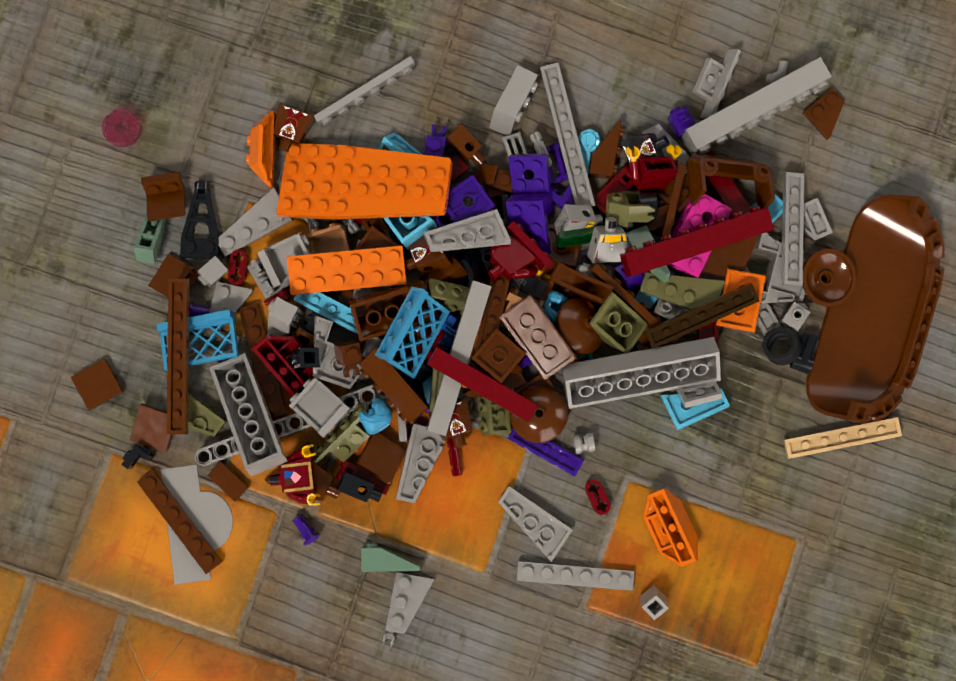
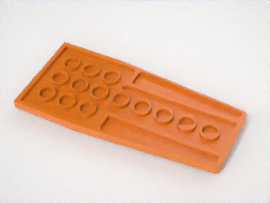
[276,143,453,219]

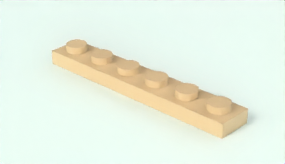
[783,417,902,459]

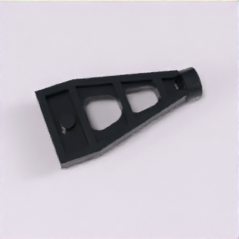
[180,181,220,259]

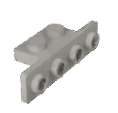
[692,48,741,119]

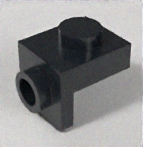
[122,445,154,469]

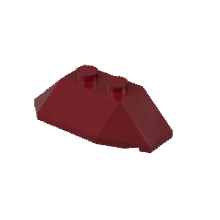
[251,335,315,397]

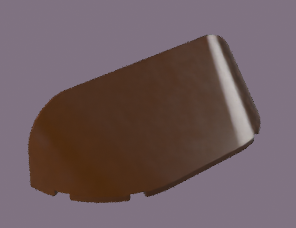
[806,195,944,423]

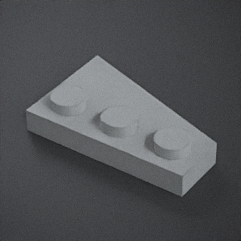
[385,572,435,634]

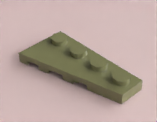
[639,272,725,310]

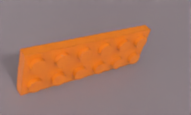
[287,245,407,295]

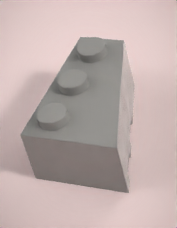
[489,65,539,136]
[267,297,305,336]

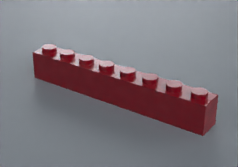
[619,205,774,277]

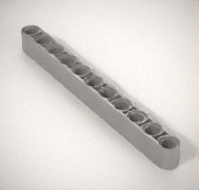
[195,385,388,466]

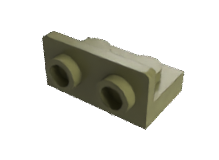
[478,397,511,436]

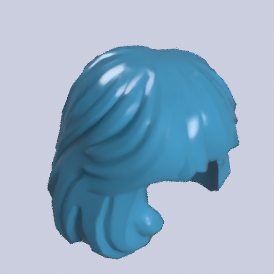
[542,290,570,327]
[358,397,392,435]

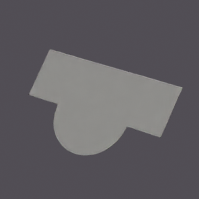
[161,464,233,584]

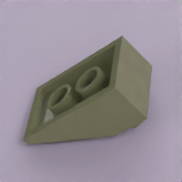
[589,292,649,354]

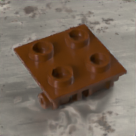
[148,254,199,297]

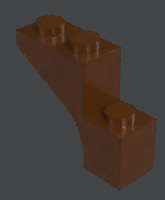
[542,260,614,304]

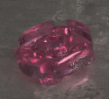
[102,109,141,147]

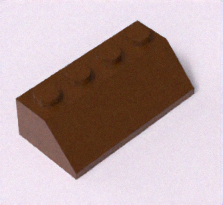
[348,279,430,342]
[360,348,428,424]

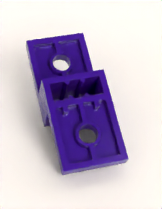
[506,154,554,255]
[400,175,495,257]

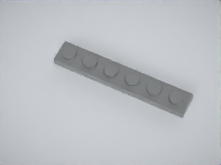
[314,56,415,126]
[781,172,804,287]
[517,561,634,591]

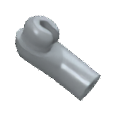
[766,61,788,84]

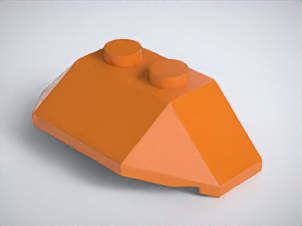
[246,110,277,189]
[643,488,698,567]

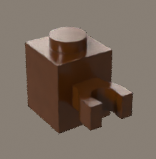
[334,341,362,378]

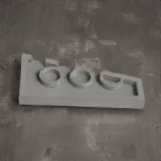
[219,187,292,257]
[424,209,511,252]
[395,424,446,504]
[498,486,573,562]

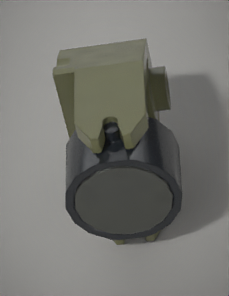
[605,191,657,227]

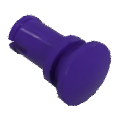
[189,302,210,317]
[292,514,320,546]

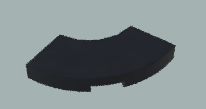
[460,248,488,289]

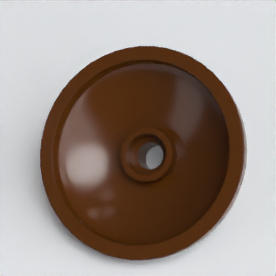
[803,249,856,307]
[557,297,603,354]
[510,385,568,443]

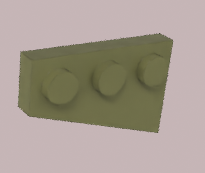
[163,392,227,437]

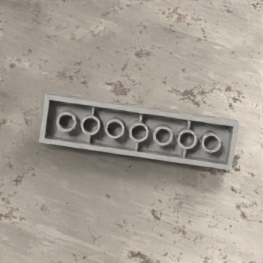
[681,57,832,155]
[562,337,721,409]

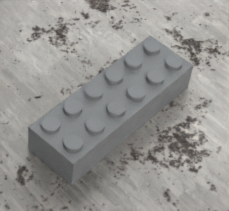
[209,353,288,477]

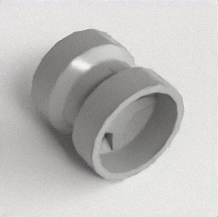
[573,433,595,454]

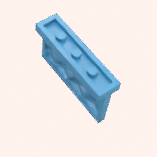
[375,287,450,379]
[157,309,239,371]

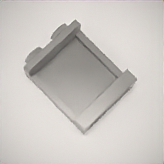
[257,232,314,287]
[289,377,351,438]

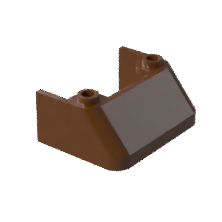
[686,153,775,208]

